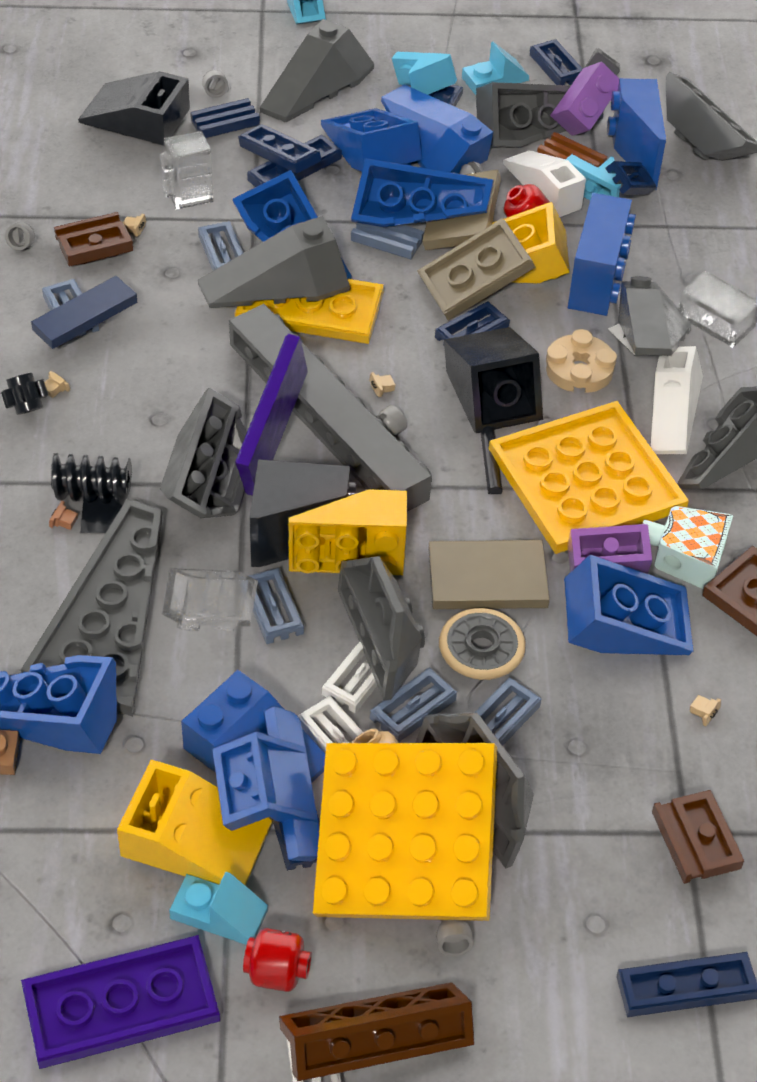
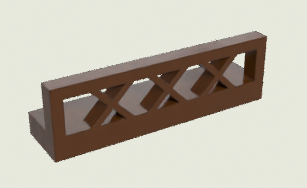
[279,982,474,1081]

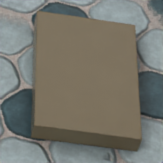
[422,170,501,250]
[417,218,535,321]
[428,540,550,609]

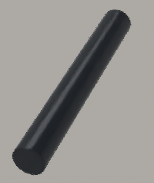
[480,407,503,494]

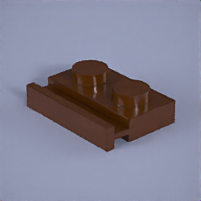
[54,212,133,267]
[652,790,744,884]

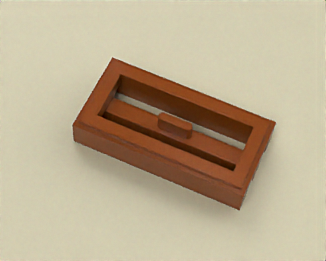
[537,132,608,167]

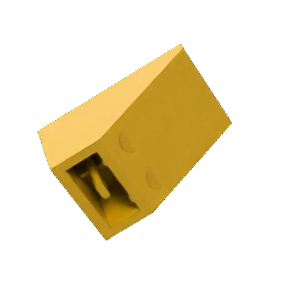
[289,489,407,575]
[117,759,272,886]

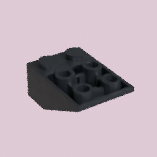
[78,71,190,146]

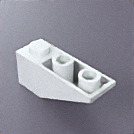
[503,150,586,217]
[651,346,703,454]

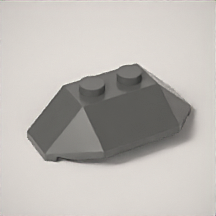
[666,72,757,160]
[160,388,247,518]
[338,556,425,701]
[416,713,534,869]

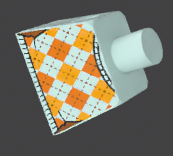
[642,506,733,589]

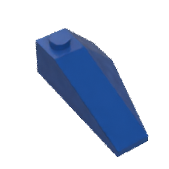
[381,85,493,174]
[351,158,494,227]
[232,170,352,279]
[0,655,117,754]

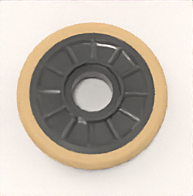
[439,608,525,680]

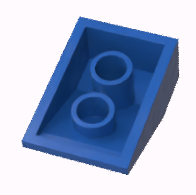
[607,78,666,190]
[321,108,422,172]
[564,555,694,655]
[181,670,325,783]

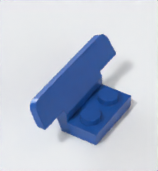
[212,707,319,862]

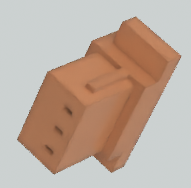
[49,501,78,530]

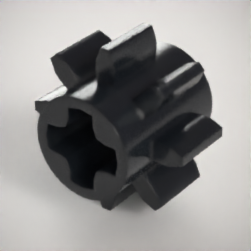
[1,373,48,415]

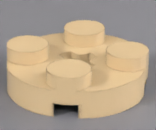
[546,329,617,393]

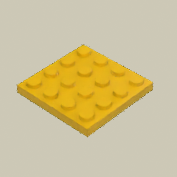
[489,401,689,554]
[313,743,497,921]

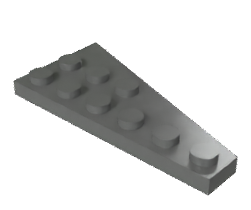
[21,499,162,717]

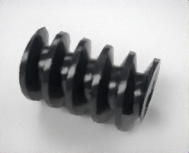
[51,453,132,505]

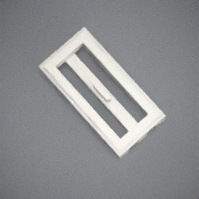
[322,642,377,713]
[298,696,363,753]

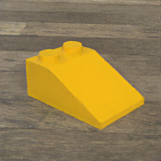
[492,202,570,283]

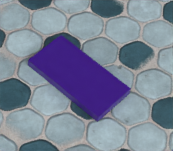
[235,333,308,496]
[21,935,220,1069]

